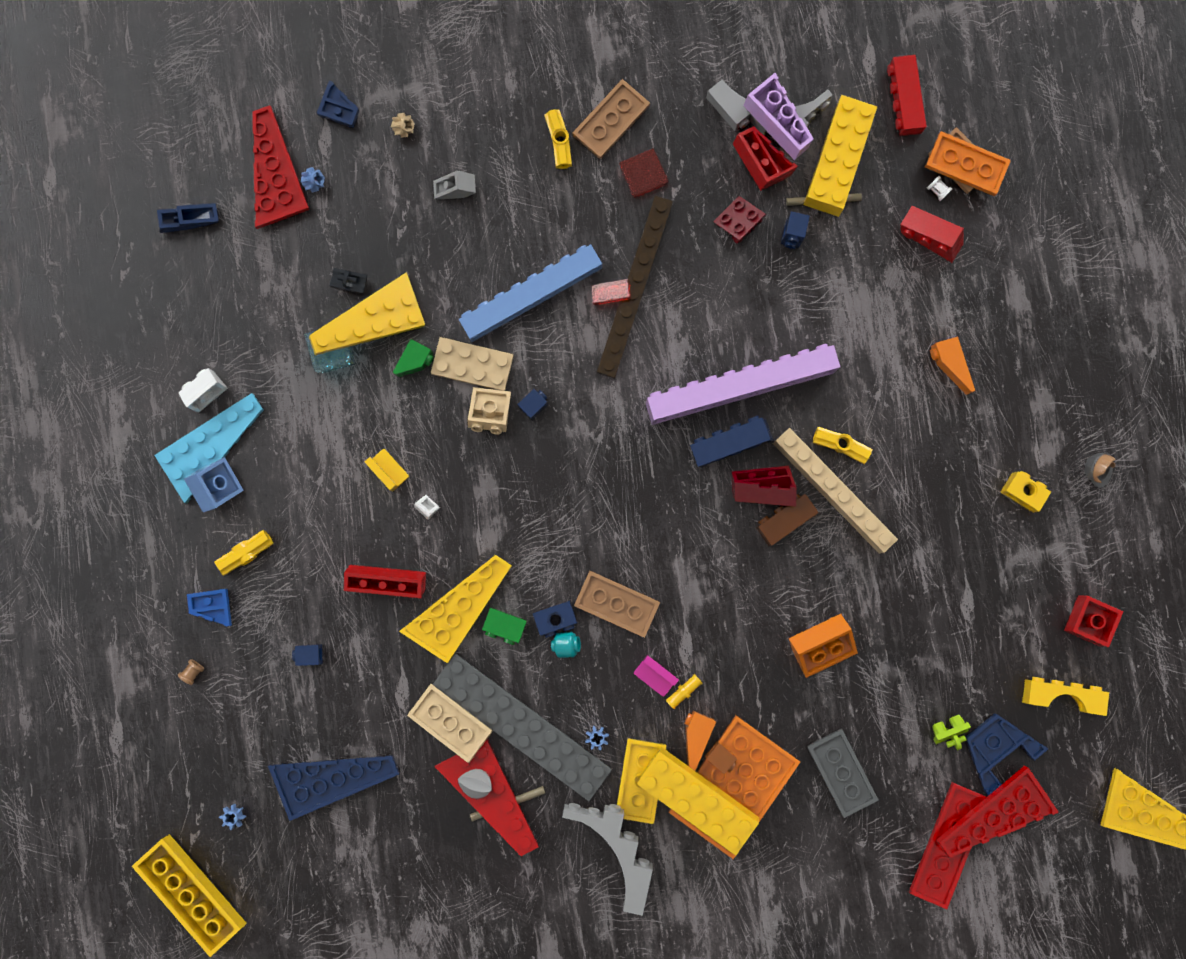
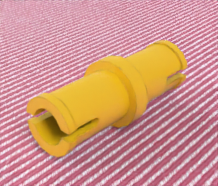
[666,674,703,709]

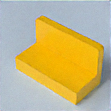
[365,449,409,492]

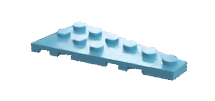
[154,393,264,504]

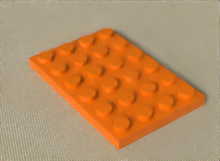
[669,715,800,859]

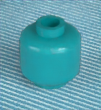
[551,632,581,658]

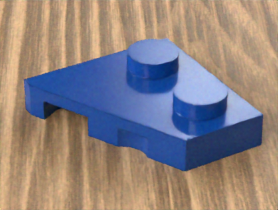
[187,589,232,626]

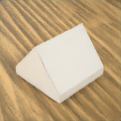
[414,495,440,520]

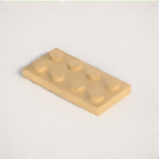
[431,337,514,391]
[407,684,493,763]

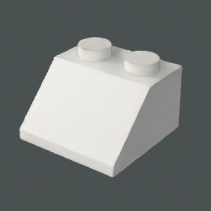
[179,368,228,413]

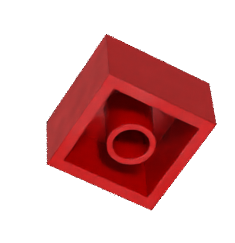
[1064,595,1124,647]

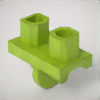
[932,715,971,750]

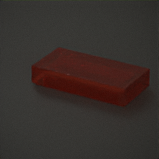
[591,279,631,305]

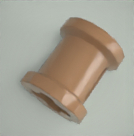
[178,659,204,685]

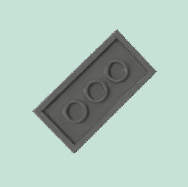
[807,729,878,818]

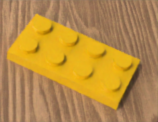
[617,738,666,824]

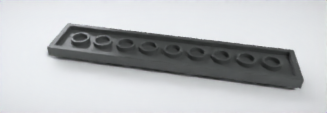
[433,653,612,801]

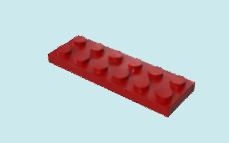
[909,782,986,909]

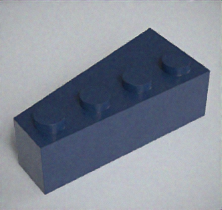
[690,416,774,467]

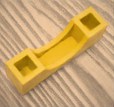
[1022,677,1109,716]

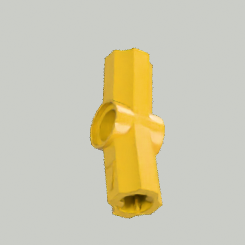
[544,109,572,169]
[812,427,873,464]
[214,530,274,576]

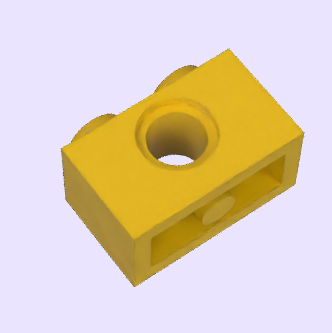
[1001,471,1051,513]

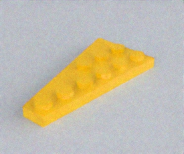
[309,272,425,355]
[399,555,512,663]
[1101,768,1186,850]

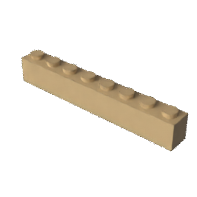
[772,428,898,554]

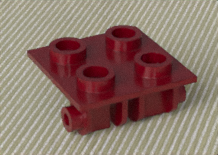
[713,196,766,243]

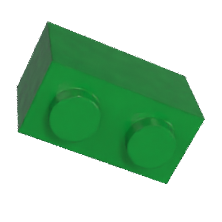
[482,608,527,645]

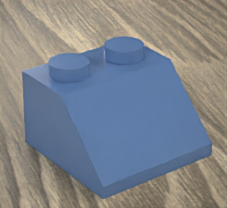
[184,457,244,512]

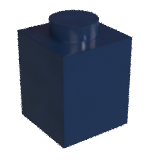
[517,389,548,421]
[292,644,323,666]

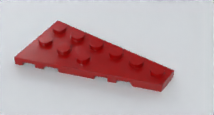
[252,105,310,229]
[434,739,539,856]
[936,766,1059,858]

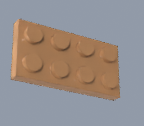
[573,79,650,159]
[574,571,660,638]

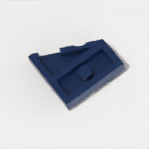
[317,80,359,128]

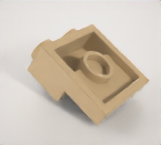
[468,387,511,434]

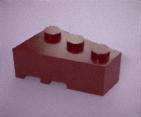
[732,466,797,507]

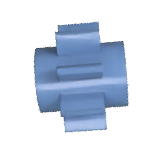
[301,167,325,192]
[585,726,609,750]
[219,804,246,830]

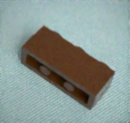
[756,494,819,546]

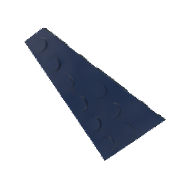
[268,755,400,821]

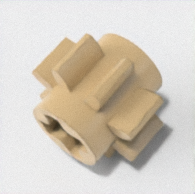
[391,113,415,138]

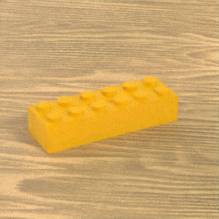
[803,95,877,217]
[637,747,759,856]
[132,834,247,957]

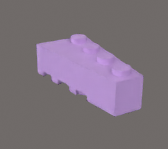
[743,73,813,160]

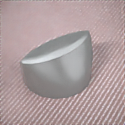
[458,769,492,799]

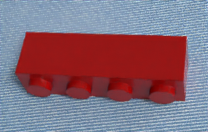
[887,55,927,136]
[344,565,426,598]

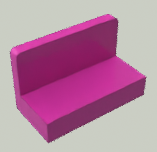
[634,655,679,697]

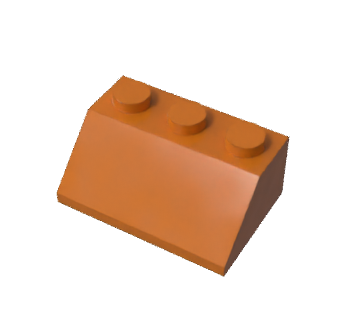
[789,614,858,678]

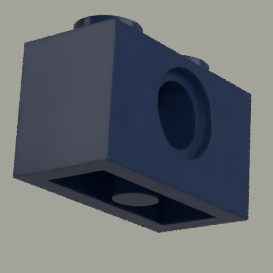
[780,211,810,249]
[533,601,577,638]

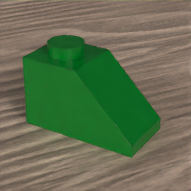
[393,339,434,377]

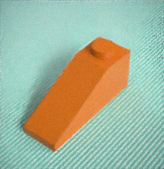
[930,337,975,395]
[684,710,716,771]

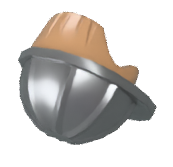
[1085,453,1116,488]

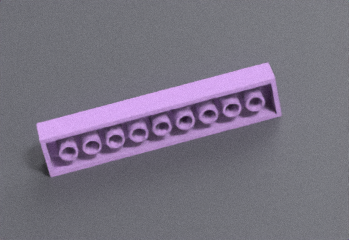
[646,344,840,425]

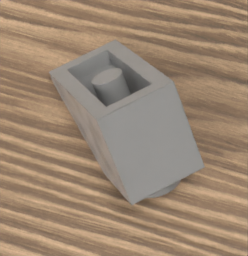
[433,171,476,200]

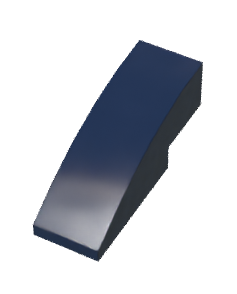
[157,203,219,233]

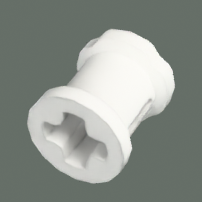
[927,176,952,201]

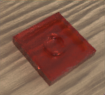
[619,148,669,198]

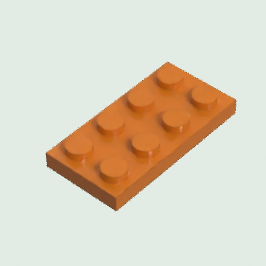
[925,131,1011,196]

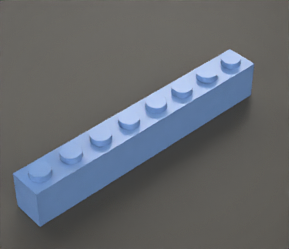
[459,245,602,342]

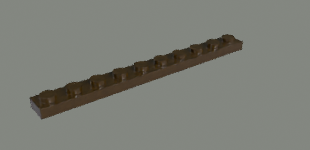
[597,196,673,379]

